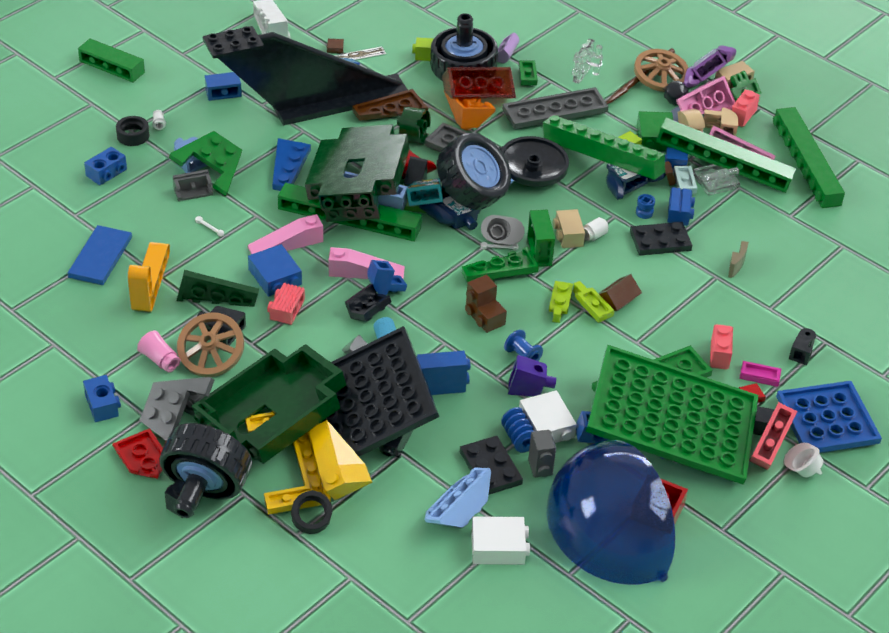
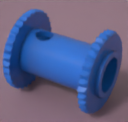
[504,330,543,361]

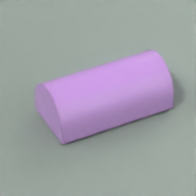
[498,32,519,63]

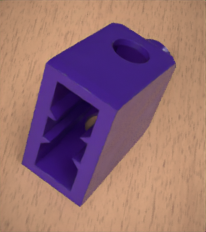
[508,355,557,397]

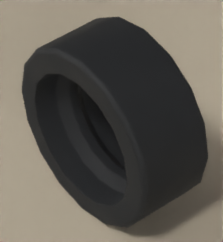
[116,116,150,146]
[291,491,333,534]

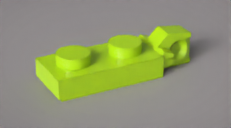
[549,281,573,323]
[572,281,615,323]

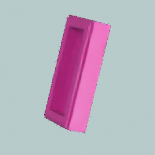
[739,361,782,387]

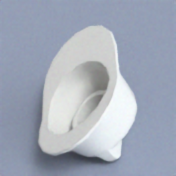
[784,443,823,478]

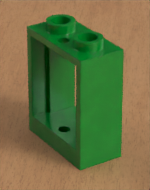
[527,209,555,267]

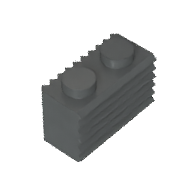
[528,430,556,477]

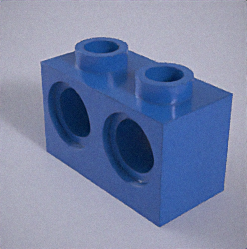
[84,146,127,185]

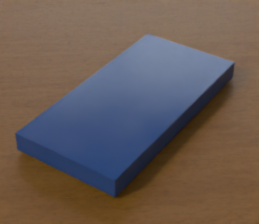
[68,225,132,285]

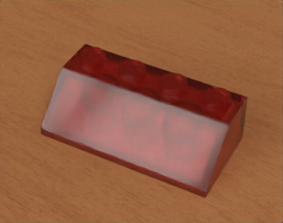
[442,67,516,99]

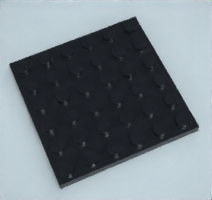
[319,326,440,457]

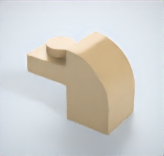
[703,108,738,136]
[678,109,705,132]

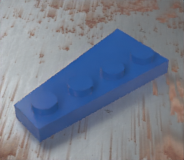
[272,138,311,191]

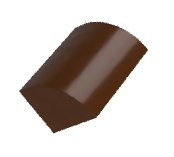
[598,274,642,311]

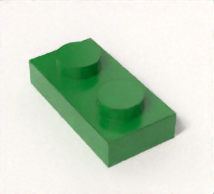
[518,60,538,86]

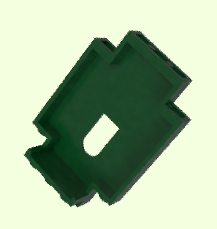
[305,124,410,222]
[192,344,346,464]

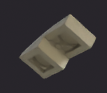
[728,241,749,278]

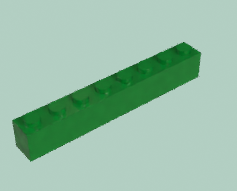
[773,107,845,208]
[543,115,665,180]
[656,118,796,193]
[278,182,422,242]

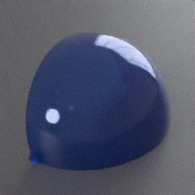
[547,440,675,585]

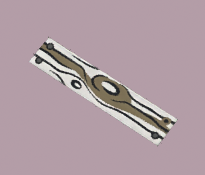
[334,46,386,60]

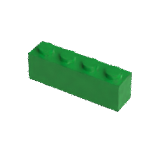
[78,38,145,83]

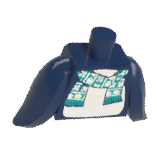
[606,163,666,200]
[419,196,481,230]

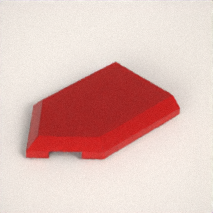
[112,428,163,479]

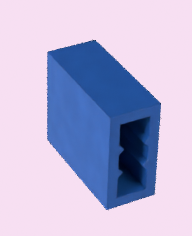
[248,244,302,297]
[417,350,471,395]

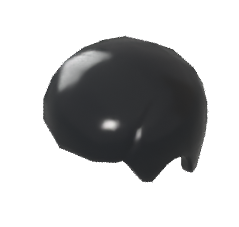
[663,80,689,106]

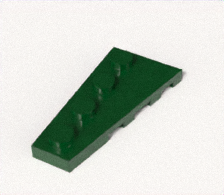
[176,270,259,307]

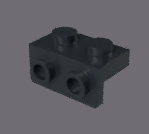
[345,284,392,321]

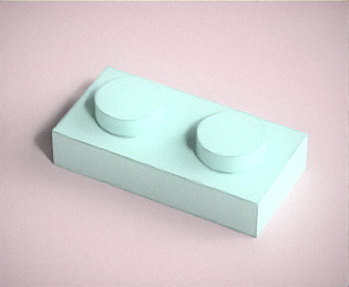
[673,166,697,194]

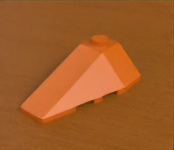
[444,88,496,130]

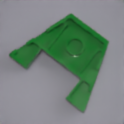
[169,131,243,196]

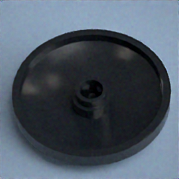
[501,136,569,187]

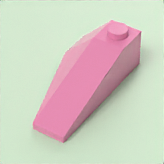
[676,76,735,114]
[248,214,323,254]

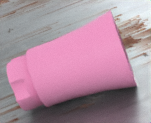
[137,330,180,373]

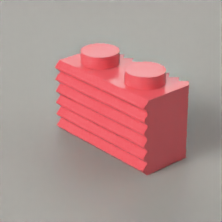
[731,90,760,127]
[267,283,305,325]
[710,324,733,370]

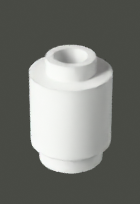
[583,217,609,241]

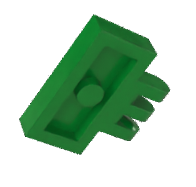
[730,71,762,102]

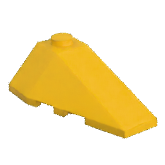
[309,420,372,500]

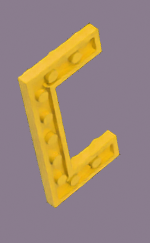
[245,412,331,515]

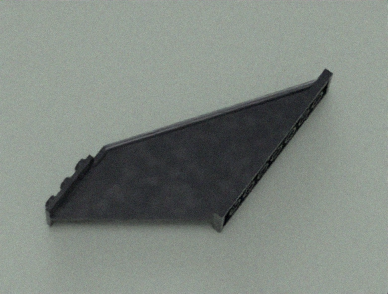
[202,26,408,126]

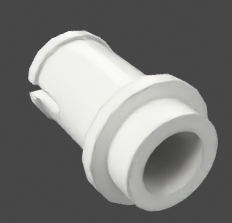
[152,110,166,130]

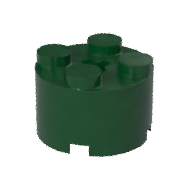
[397,107,431,144]

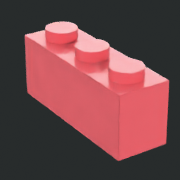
[749,402,797,470]

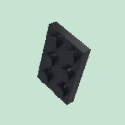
[630,222,693,256]
[459,436,523,495]

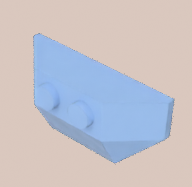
[424,468,491,528]

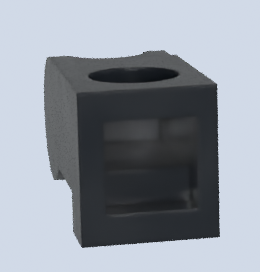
[789,328,816,366]

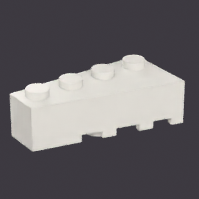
[253,0,291,39]

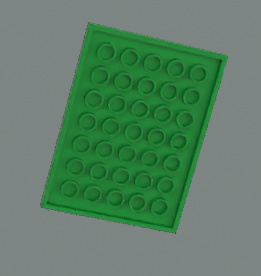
[585,345,758,485]

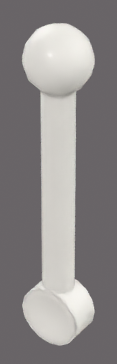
[195,216,224,237]
[481,242,519,251]

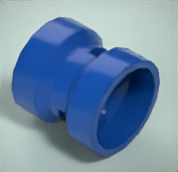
[636,194,655,219]

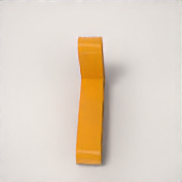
[128,242,170,312]

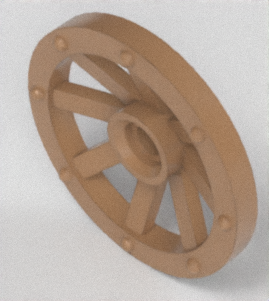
[634,49,688,92]
[177,313,244,377]

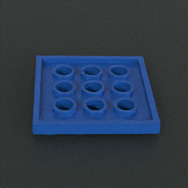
[776,381,882,453]

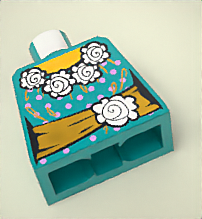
[406,178,443,206]

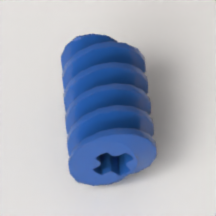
[501,407,534,453]

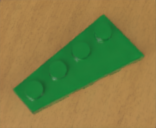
[462,247,539,282]

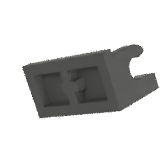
[173,169,213,201]

